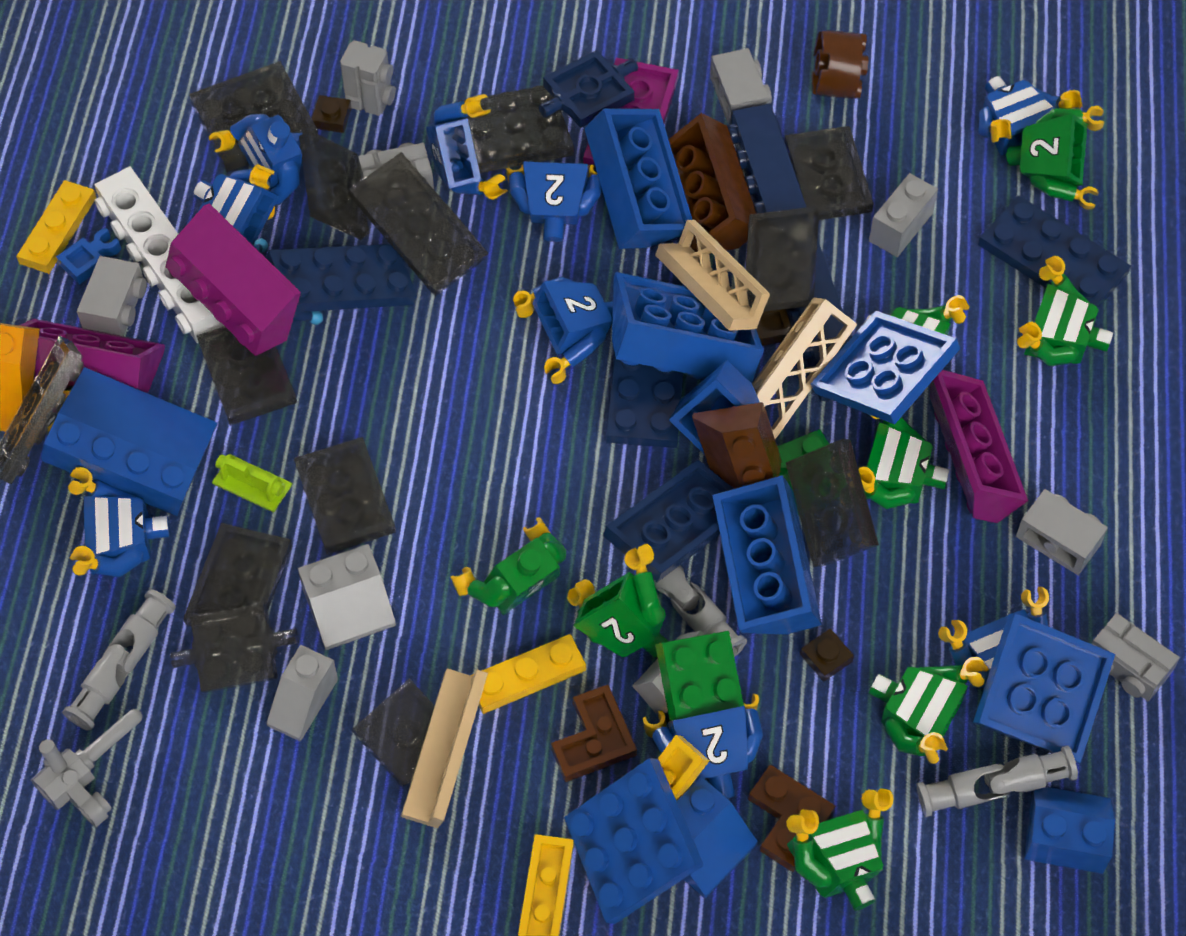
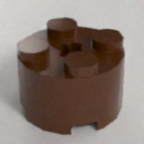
[811,30,869,99]

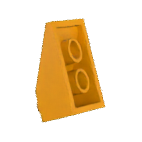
[0,323,40,434]

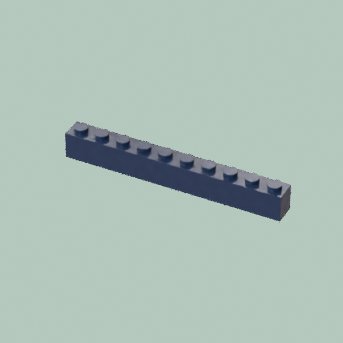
[727,103,852,401]

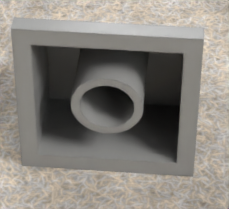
[298,544,396,650]

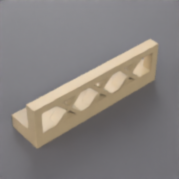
[655,220,770,331]
[752,297,857,439]
[401,668,488,829]

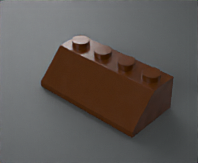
[669,113,762,254]

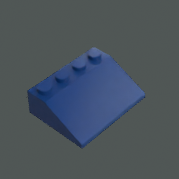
[612,272,764,383]
[41,367,218,516]

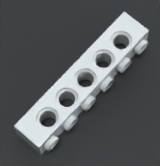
[94,166,226,343]

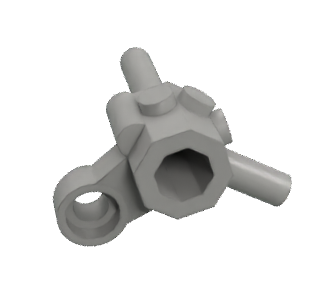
[30,709,142,828]

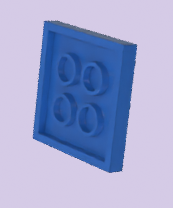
[811,311,961,424]
[973,613,1115,763]
[564,758,704,924]

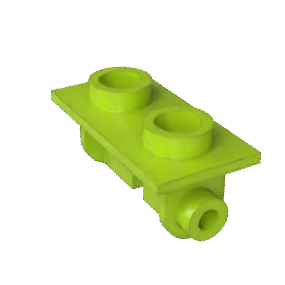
[212,454,293,513]

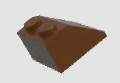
[692,402,782,488]

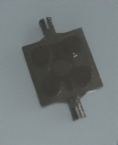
[170,603,299,693]

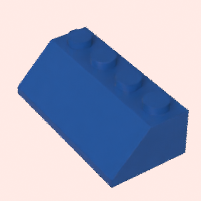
[584,109,693,249]
[713,475,822,635]

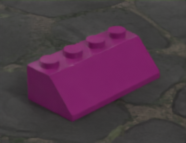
[165,203,301,356]
[18,319,165,393]
[930,370,1028,523]

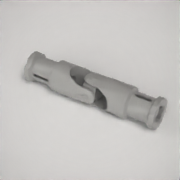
[654,566,747,657]
[62,589,176,731]
[916,745,1078,817]

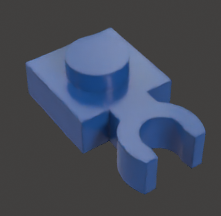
[56,228,122,285]

